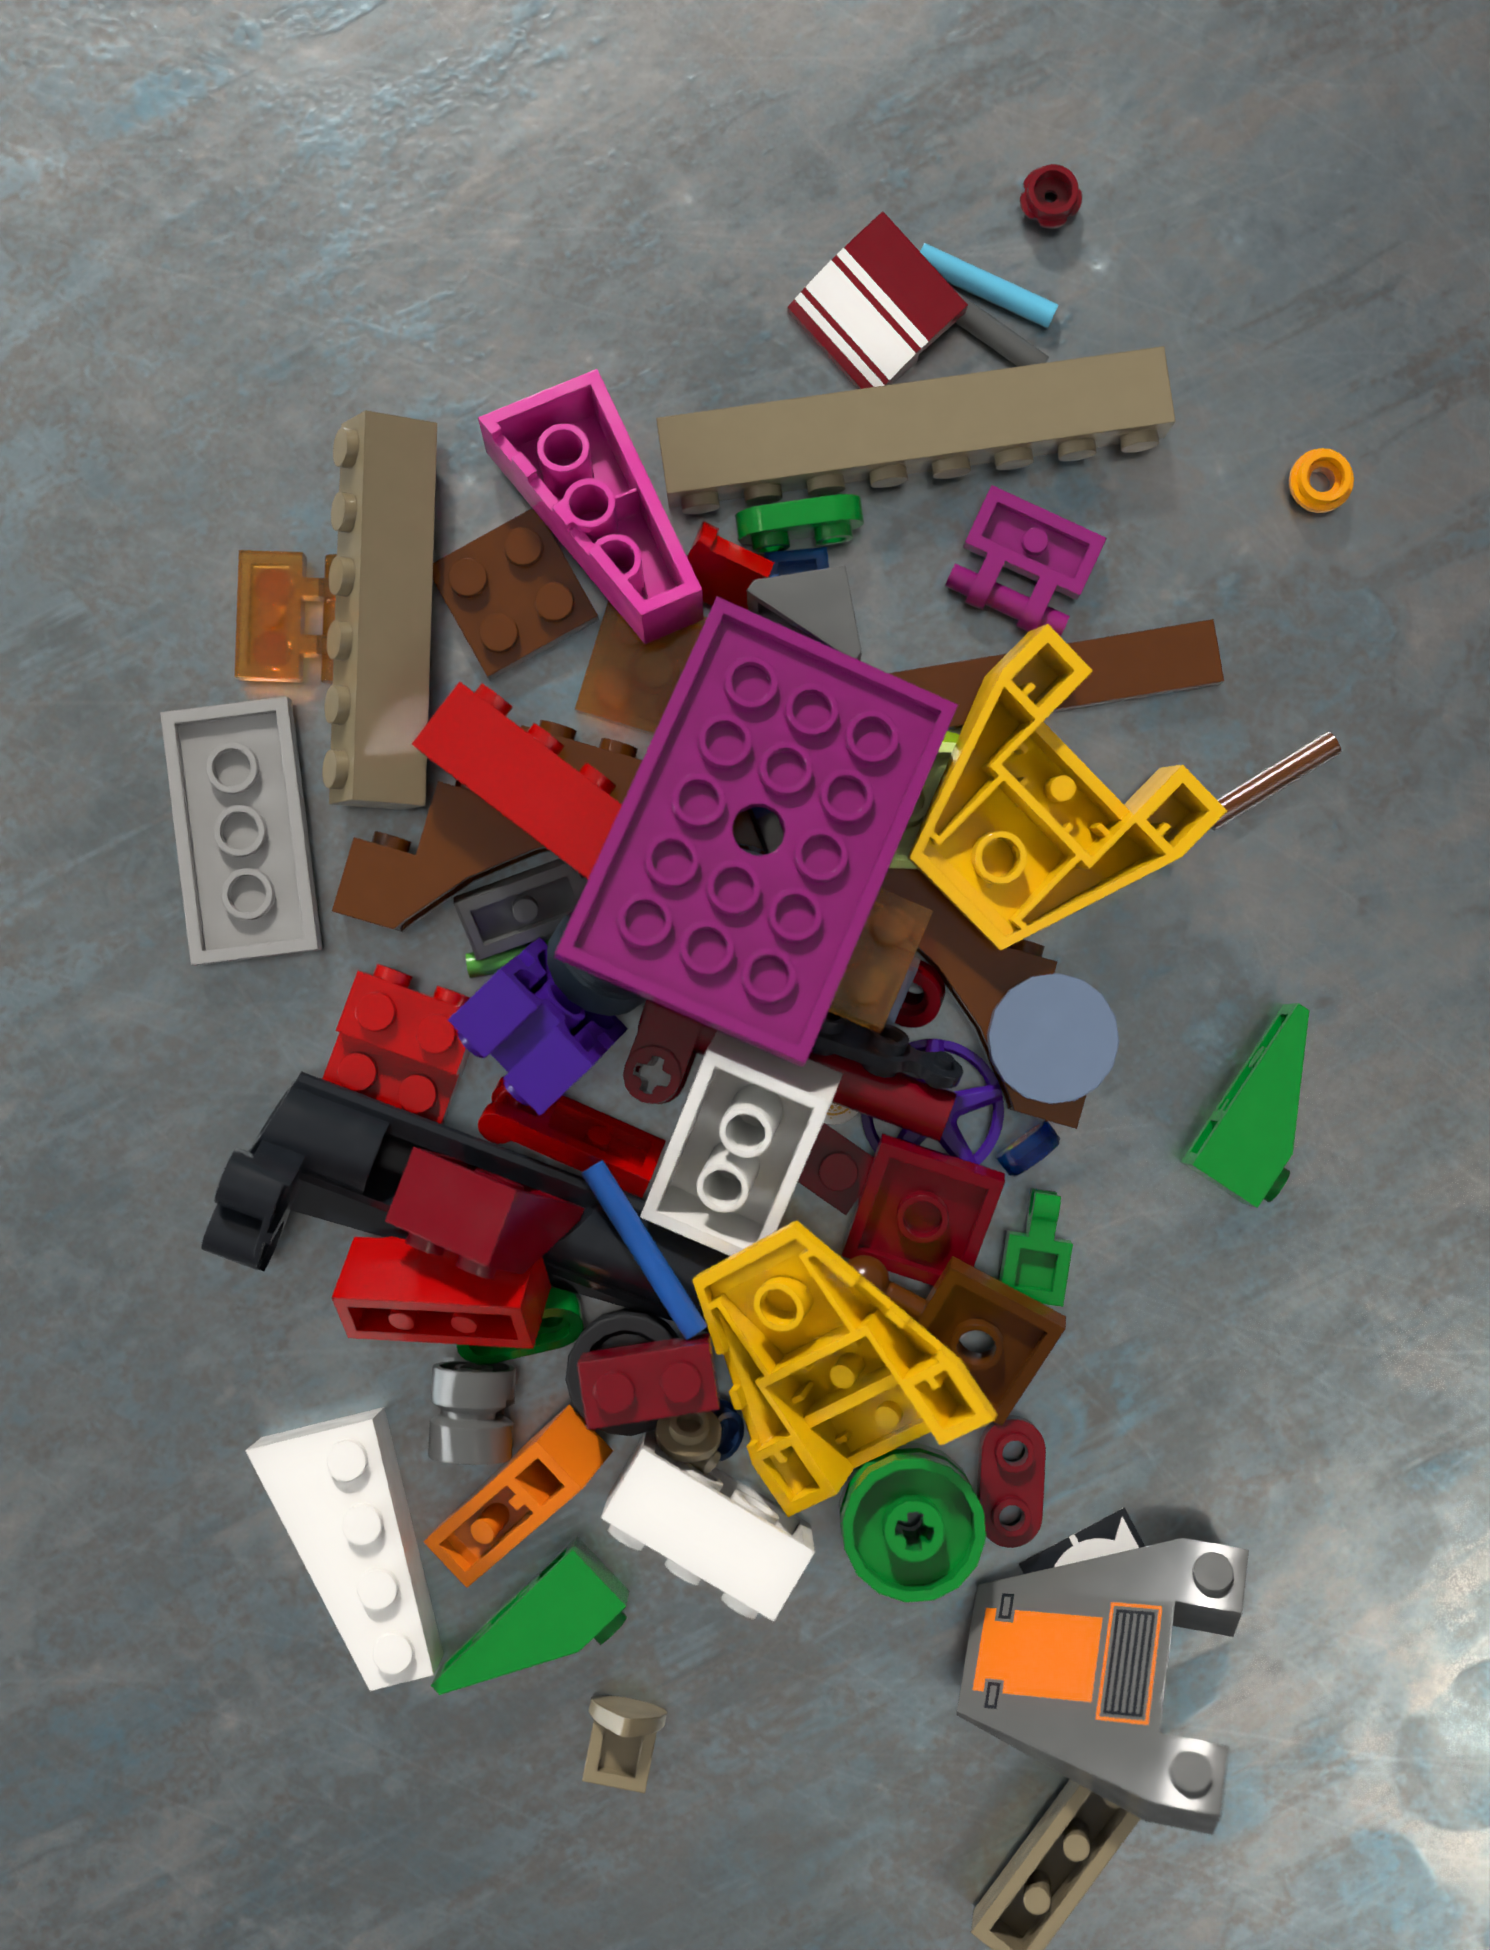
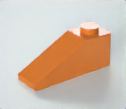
[423,1404,613,1588]

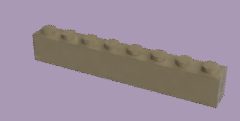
[656,346,1176,514]

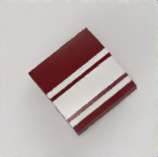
[787,211,968,389]

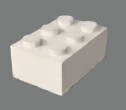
[640,1030,843,1256]
[601,1430,815,1622]

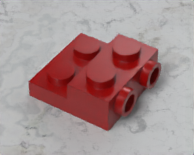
[322,963,471,1125]

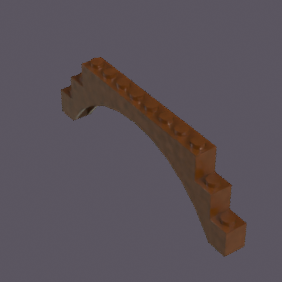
[332,720,1087,1129]

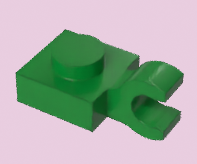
[999,1188,1073,1307]

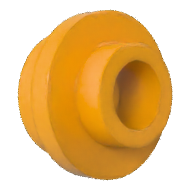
[1289,448,1354,513]

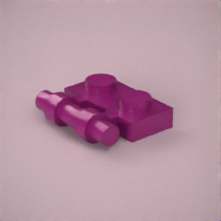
[945,485,1107,637]

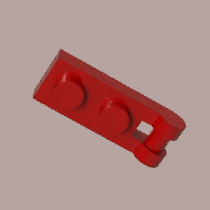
[477,1076,666,1198]

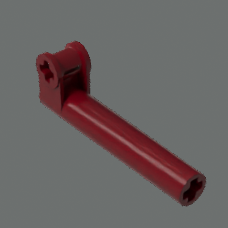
[623,999,957,1141]

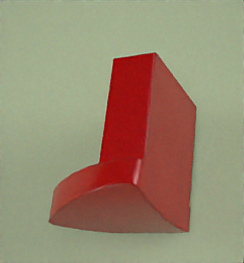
[687,521,774,610]

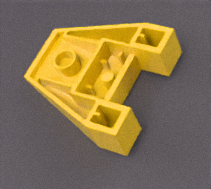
[907,624,1227,950]

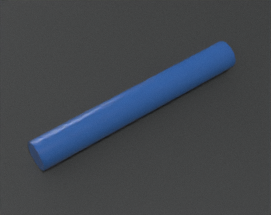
[581,1160,707,1340]

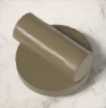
[655,1411,722,1475]

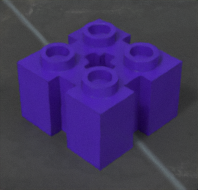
[448,937,628,1115]

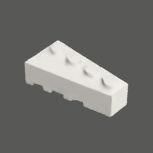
[245,1407,444,1691]

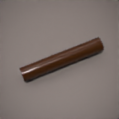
[1211,732,1342,830]

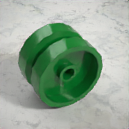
[839,1442,986,1603]

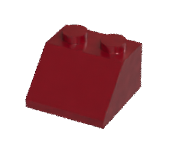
[385,1147,584,1279]

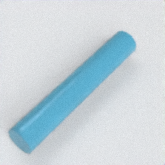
[920,243,1059,328]

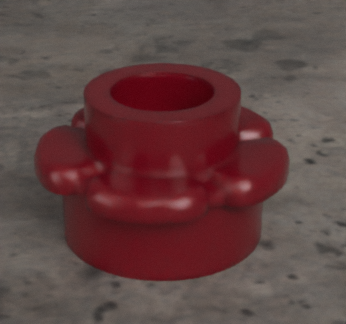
[1020,164,1082,228]

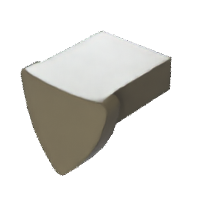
[582,1695,667,1793]

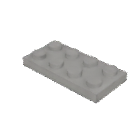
[160,696,322,966]

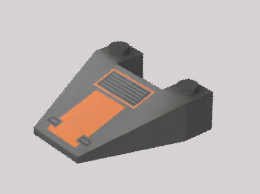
[957,1538,1249,1835]

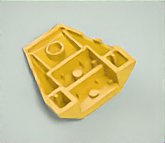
[692,1220,997,1517]

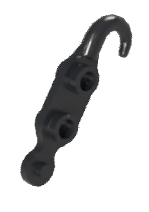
[810,1004,963,1089]

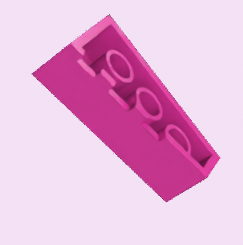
[478,369,704,644]

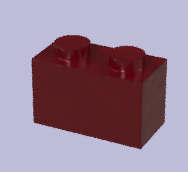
[577,1333,720,1430]

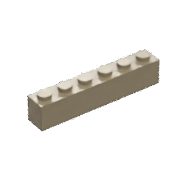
[322,410,437,810]

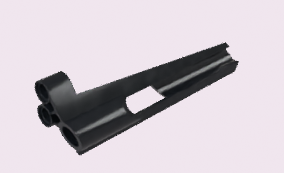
[201,1071,730,1333]

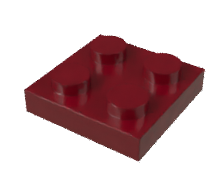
[841,1133,1005,1286]

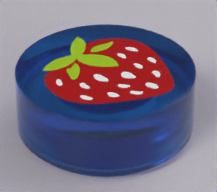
[996,1120,1061,1177]

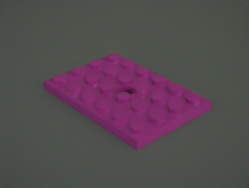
[554,597,958,1067]

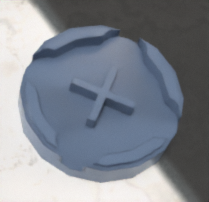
[986,973,1120,1104]

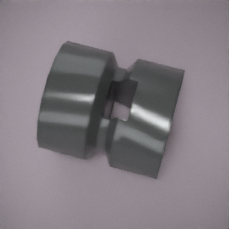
[428,1361,516,1465]

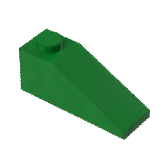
[1181,1003,1310,1208]
[431,1536,630,1695]

